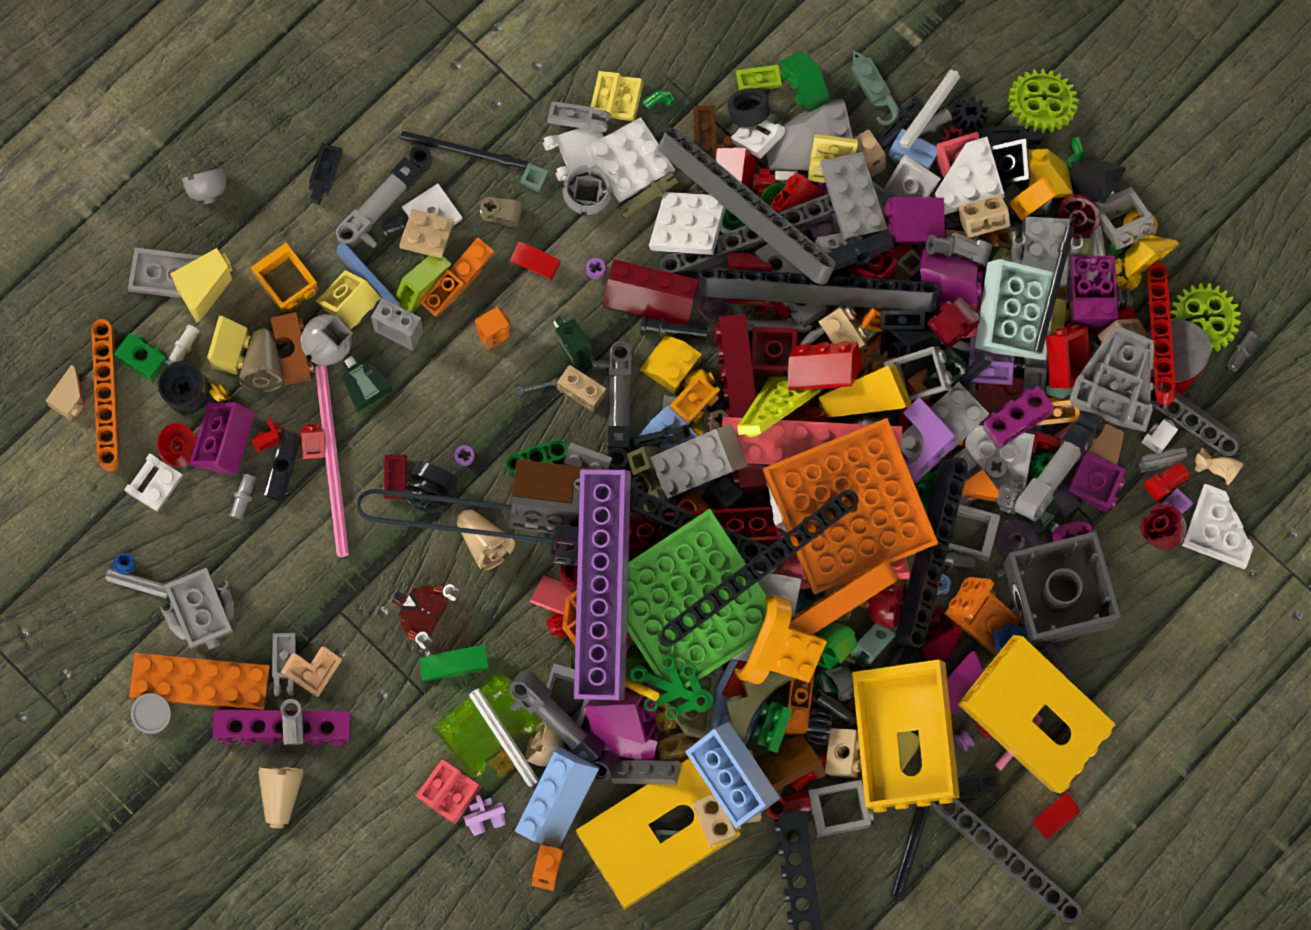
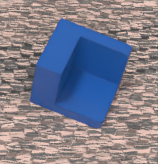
[992,624,1028,652]

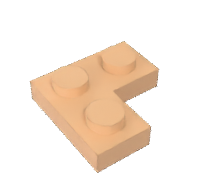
[281,647,342,697]

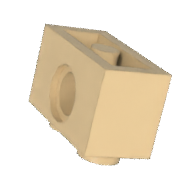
[825,728,862,779]

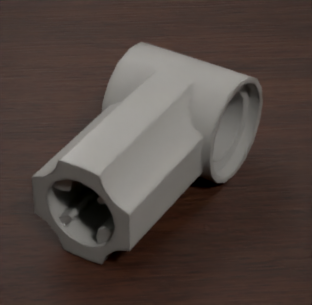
[951,233,993,267]
[281,699,304,745]

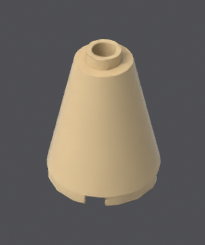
[457,510,515,570]
[258,766,304,828]

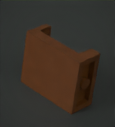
[754,734,826,799]

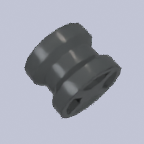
[985,456,1008,480]

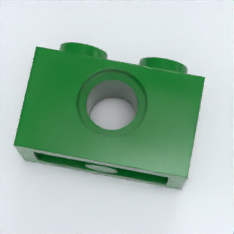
[114,333,167,384]

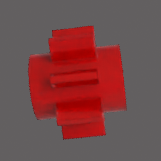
[753,168,775,196]
[546,612,568,639]

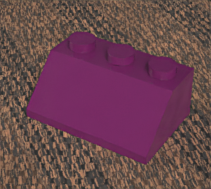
[189,403,255,475]
[590,715,663,761]

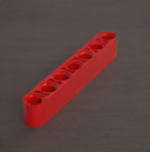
[1147,263,1176,405]

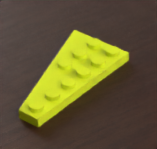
[737,376,826,437]

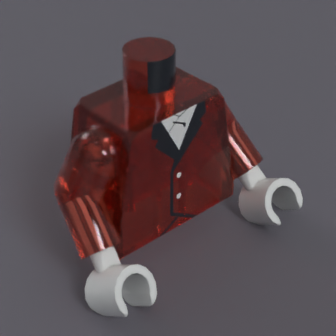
[392,584,459,649]

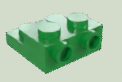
[752,699,792,752]

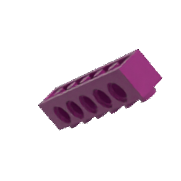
[213,710,351,746]

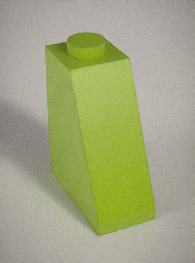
[395,256,451,313]

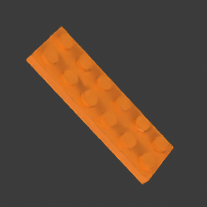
[129,653,270,710]

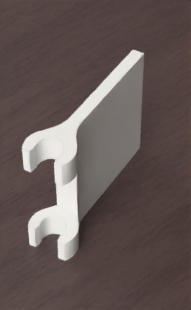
[543,128,604,181]

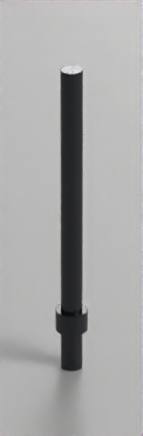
[400,131,528,169]
[1033,226,1074,354]

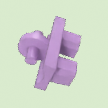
[463,795,506,836]

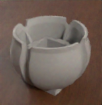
[563,165,612,215]
[301,315,353,366]

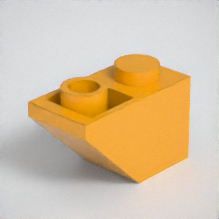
[1009,176,1057,221]

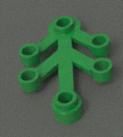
[630,655,714,720]

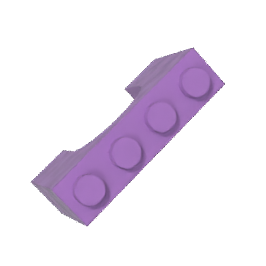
[903,397,959,483]

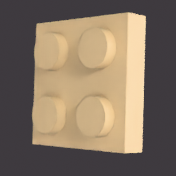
[400,209,454,259]

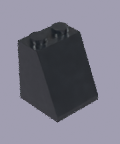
[879,311,947,380]

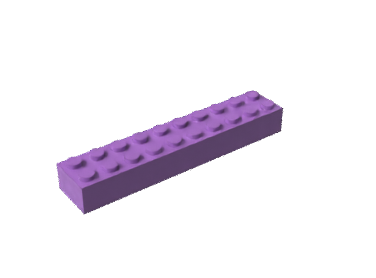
[574,470,631,700]

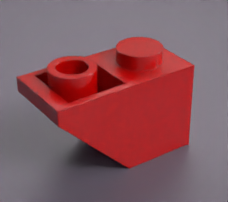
[770,172,822,213]

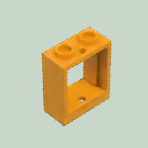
[250,243,319,314]

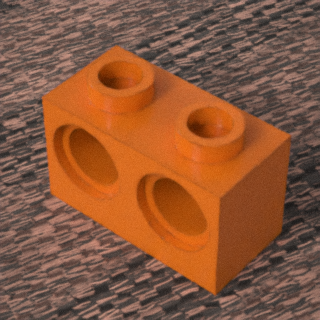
[475,307,511,350]

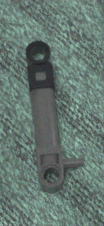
[592,341,632,470]
[509,670,618,781]

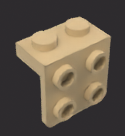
[819,306,870,348]

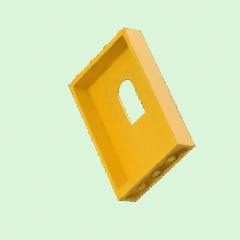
[958,635,1115,794]
[852,660,960,812]
[576,758,741,910]

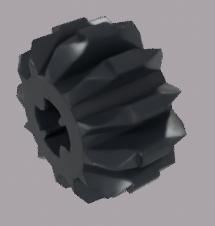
[952,96,989,133]
[805,707,832,746]

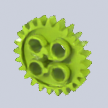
[1008,69,1079,133]
[1170,283,1241,353]

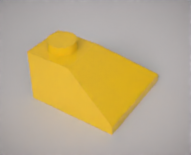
[1027,149,1073,198]
[1125,235,1179,278]

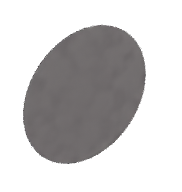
[1148,320,1211,383]

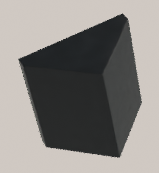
[990,139,1030,190]
[1070,157,1126,204]

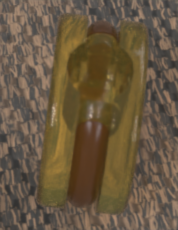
[657,732,698,763]

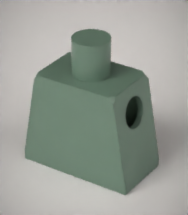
[849,624,898,670]

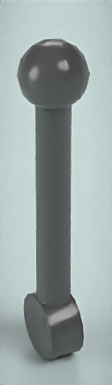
[516,378,559,396]

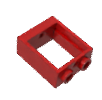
[1046,323,1091,389]

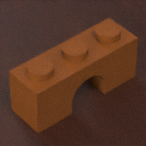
[271,312,314,386]

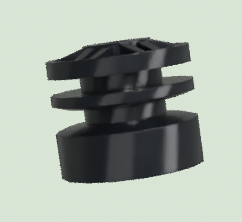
[157,361,210,415]
[401,461,458,515]

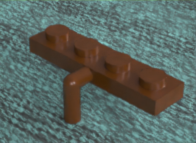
[693,105,732,191]

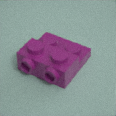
[1067,452,1126,512]

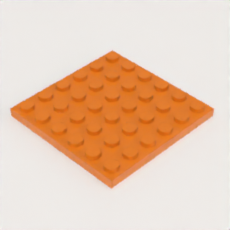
[762,418,938,595]

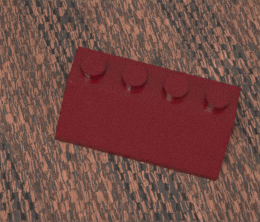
[603,259,698,325]

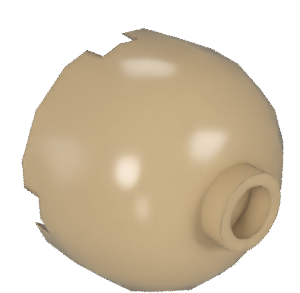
[525,720,567,767]

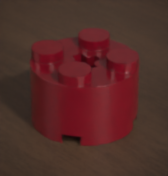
[927,296,980,348]

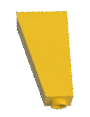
[819,365,912,418]

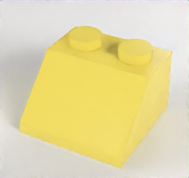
[316,270,381,329]
[208,316,251,375]

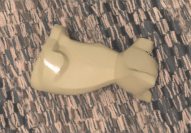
[1195,447,1244,485]

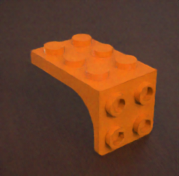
[945,577,1019,656]

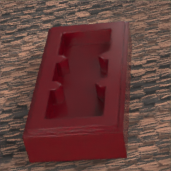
[384,455,407,500]

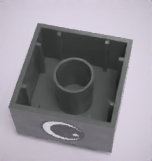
[1003,532,1121,648]

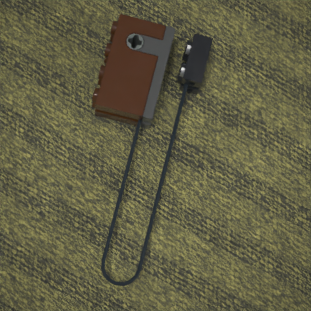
[357,459,600,567]

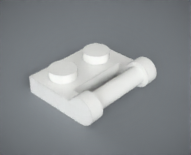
[731,120,785,159]
[124,454,183,512]

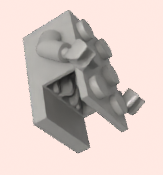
[1010,217,1083,289]
[160,568,234,650]

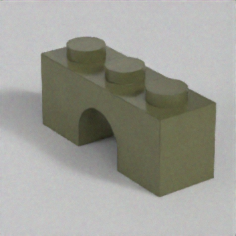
[627,445,678,513]

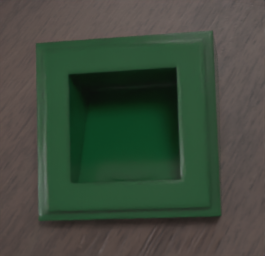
[813,672,838,698]

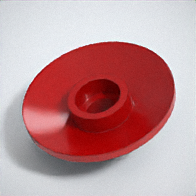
[157,423,197,467]

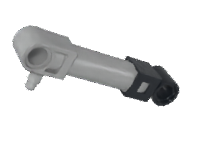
[336,145,432,249]
[1015,411,1105,521]

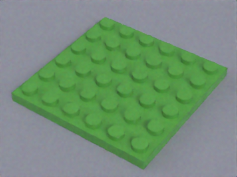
[627,509,768,693]

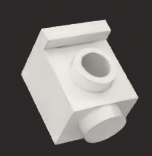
[1141,418,1178,455]

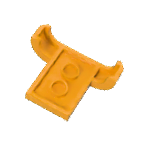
[735,594,827,685]

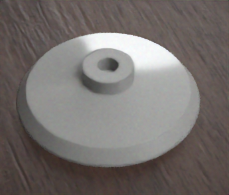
[131,693,171,734]

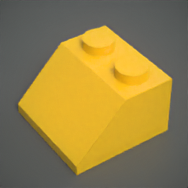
[640,335,702,395]

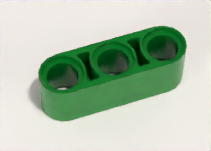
[506,440,568,477]

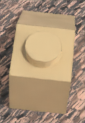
[45,365,83,420]

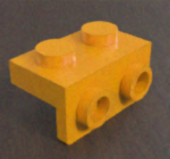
[669,374,720,425]

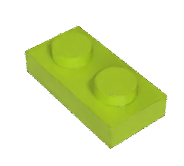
[736,65,782,91]

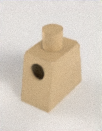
[853,129,886,178]

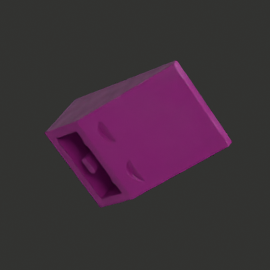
[1069,256,1118,327]

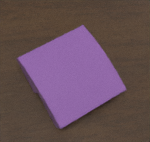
[969,337,1014,385]

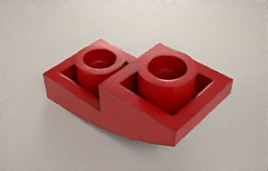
[510,242,561,281]

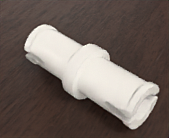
[166,325,200,365]

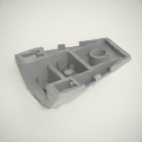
[763,99,853,172]
[1069,325,1154,432]

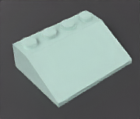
[975,259,1054,360]

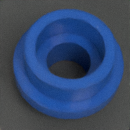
[113,553,136,574]

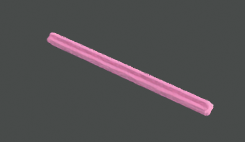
[315,365,349,557]

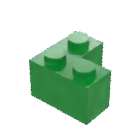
[779,50,831,112]
[813,621,858,670]

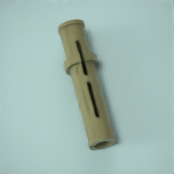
[617,172,678,220]

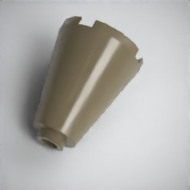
[239,328,283,392]

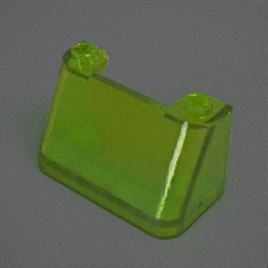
[432,674,542,778]

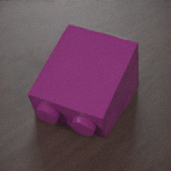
[884,197,945,244]
[920,247,984,306]
[947,651,984,716]
[585,682,661,744]

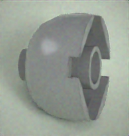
[182,168,227,204]

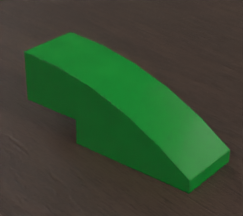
[419,645,489,681]

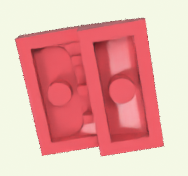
[416,759,482,824]

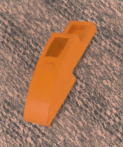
[419,237,495,317]

